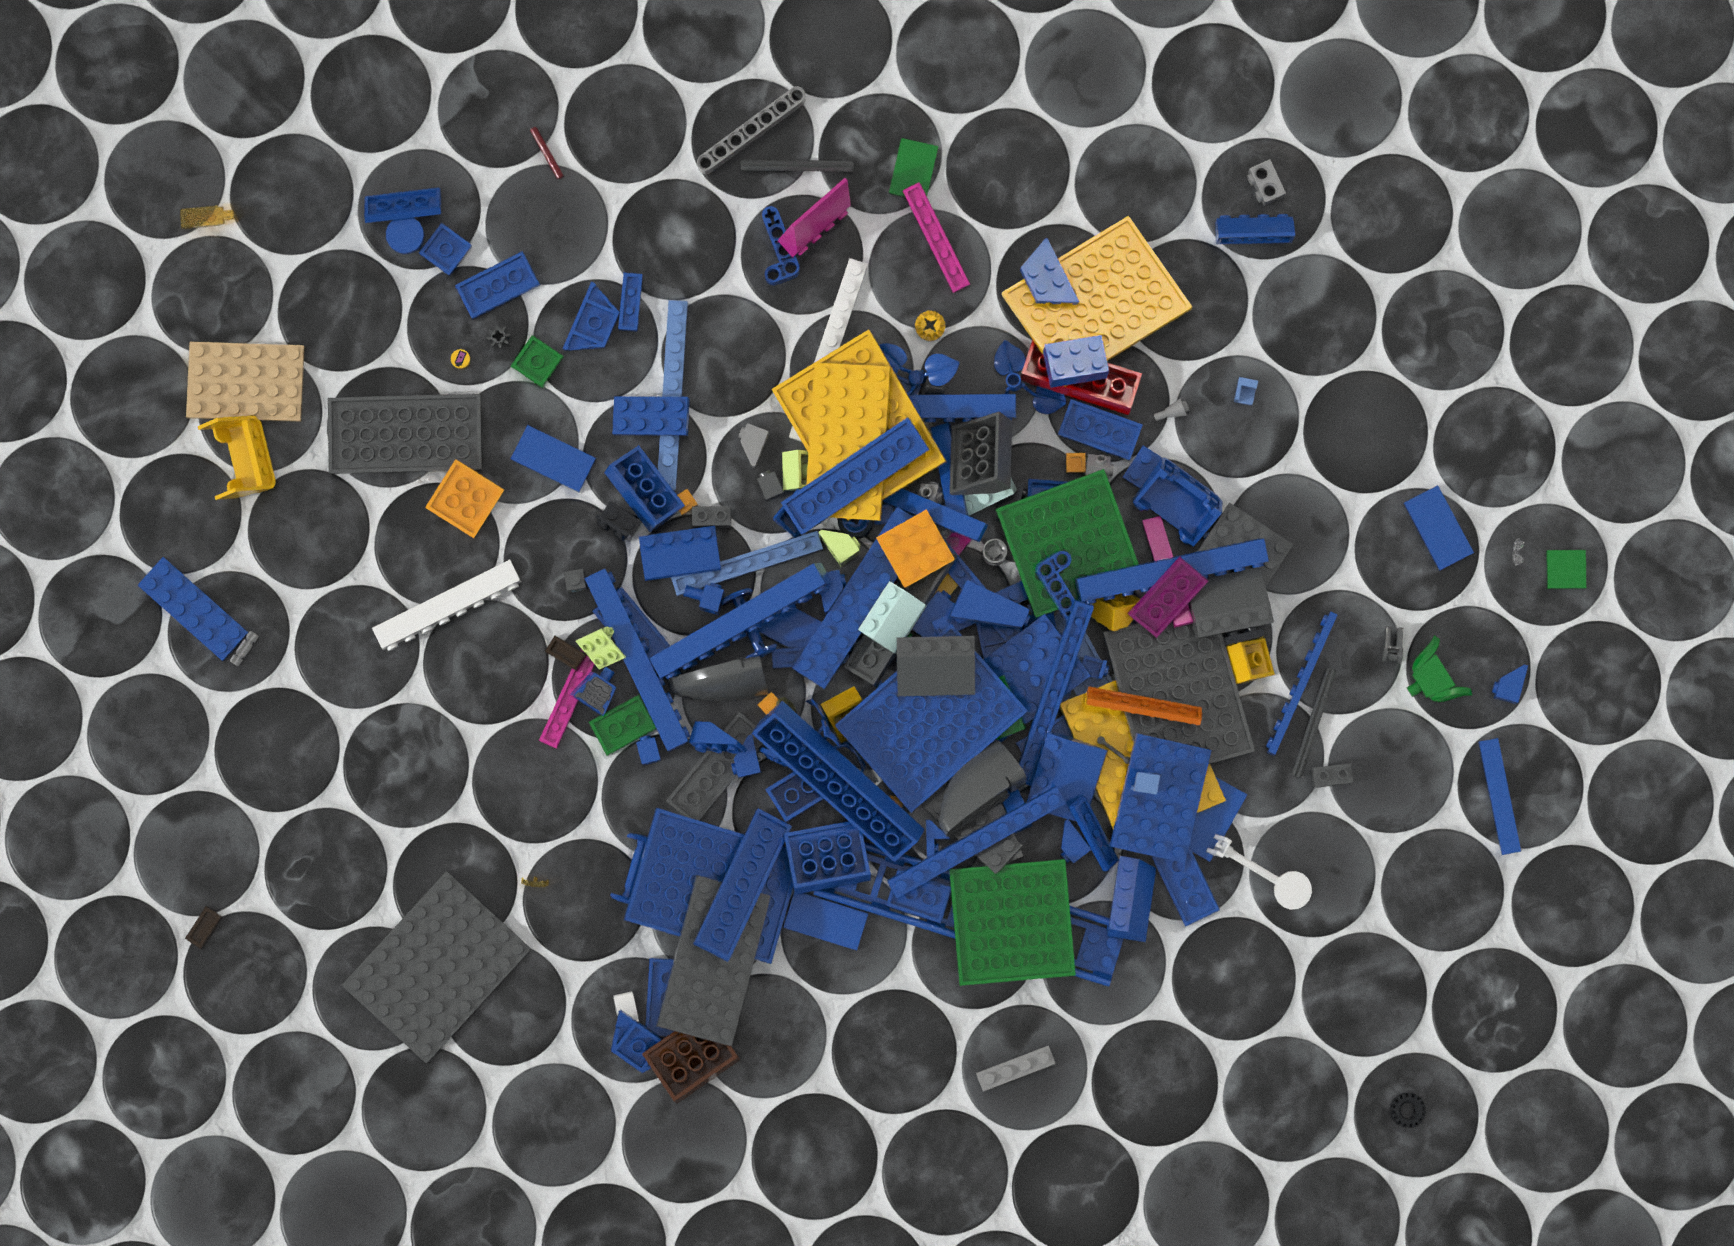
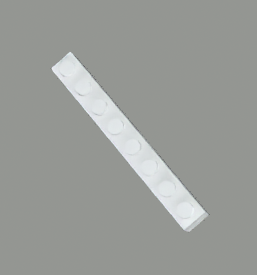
[372,560,521,651]

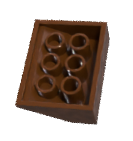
[642,1031,741,1104]

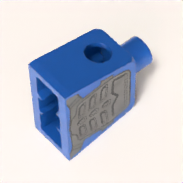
[570,667,616,716]

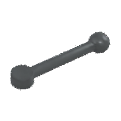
[1097,736,1130,764]

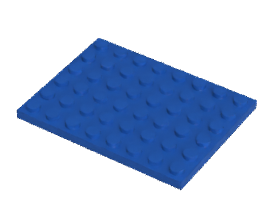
[835,624,1027,813]
[624,808,793,964]

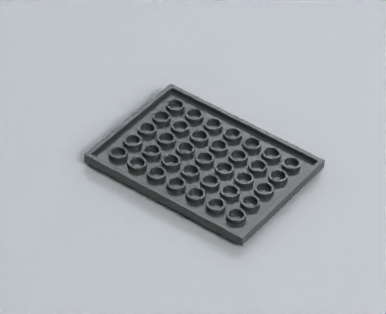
[1102,622,1255,764]
[341,871,531,1064]

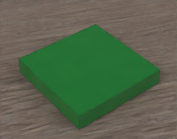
[511,335,564,388]
[1546,550,1586,589]

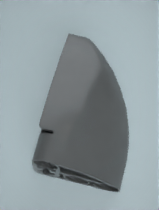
[668,656,769,702]
[939,739,1026,837]

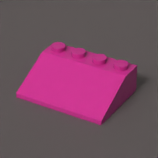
[778,178,851,257]

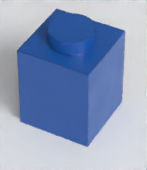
[636,735,661,766]

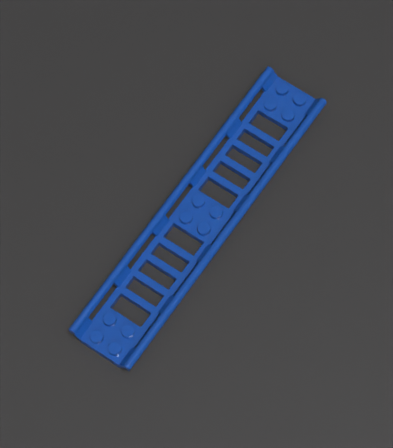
[813,842,1124,987]

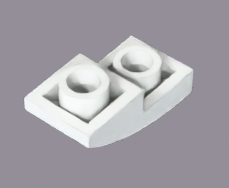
[613,991,639,1022]

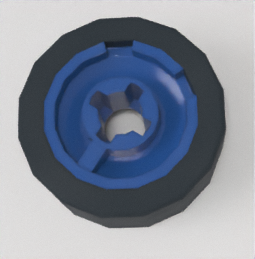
[837,518,874,539]

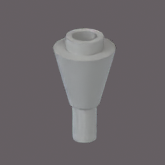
[1154,398,1190,421]

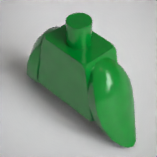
[1406,635,1473,702]

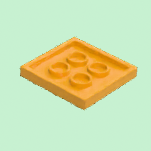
[425,459,505,538]
[876,509,955,588]

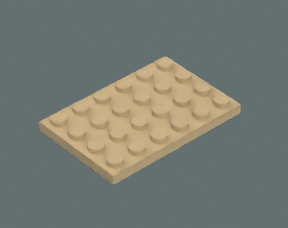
[186,342,305,422]

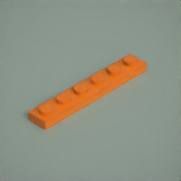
[1086,686,1202,725]

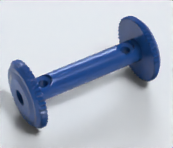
[722,588,777,658]
[610,833,647,904]

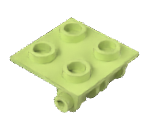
[576,626,626,669]

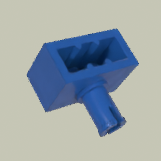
[683,583,725,615]

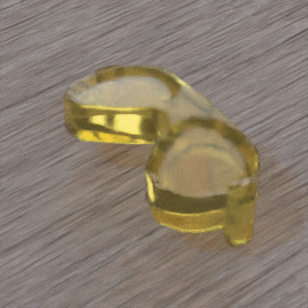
[521,877,549,887]

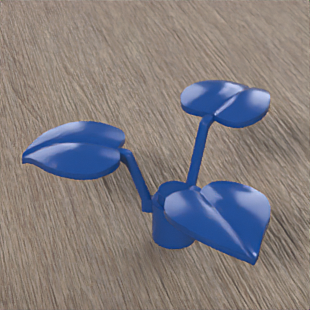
[994,340,1066,414]
[879,343,959,415]
[805,699,866,772]

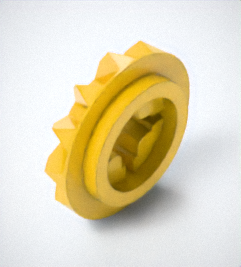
[915,310,945,341]

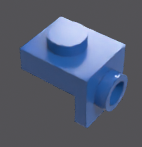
[1082,655,1109,680]

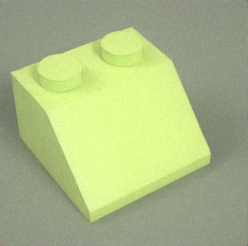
[782,450,808,491]
[818,530,861,567]

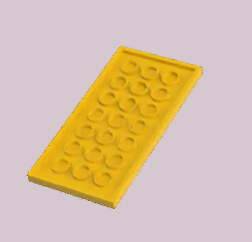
[806,362,891,521]

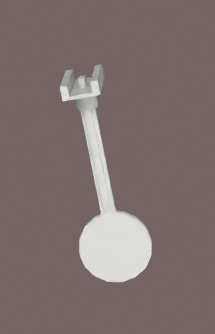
[1206,834,1312,910]

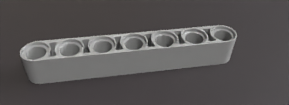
[697,86,806,174]

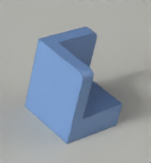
[1234,377,1258,405]
[1131,772,1160,795]

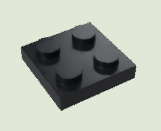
[1224,626,1265,647]

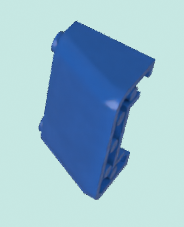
[1133,457,1223,547]

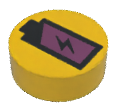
[451,349,470,369]

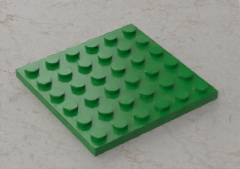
[995,469,1139,618]
[949,859,1076,986]

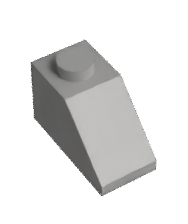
[738,423,769,469]

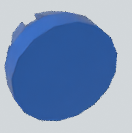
[386,218,424,255]

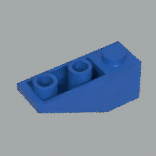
[689,721,747,754]

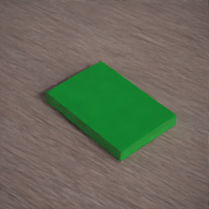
[889,138,938,198]
[589,695,657,756]

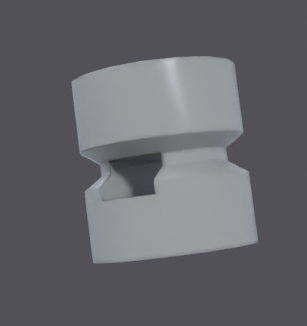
[982,538,1007,566]

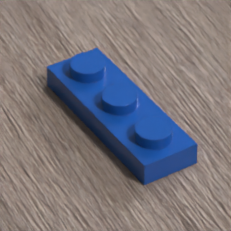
[618,273,643,332]

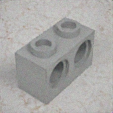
[1247,159,1286,206]

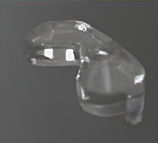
[939,526,960,548]
[1512,538,1525,566]

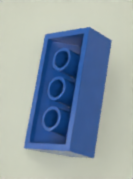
[1215,214,1295,245]
[604,445,685,533]
[639,526,721,581]
[1107,856,1156,942]

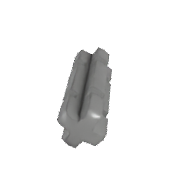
[230,631,259,666]

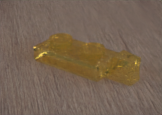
[180,206,235,229]

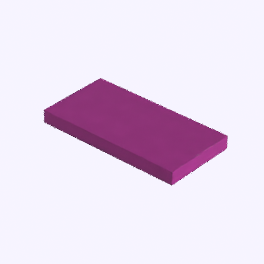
[1128,557,1208,638]

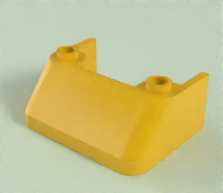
[197,415,276,500]

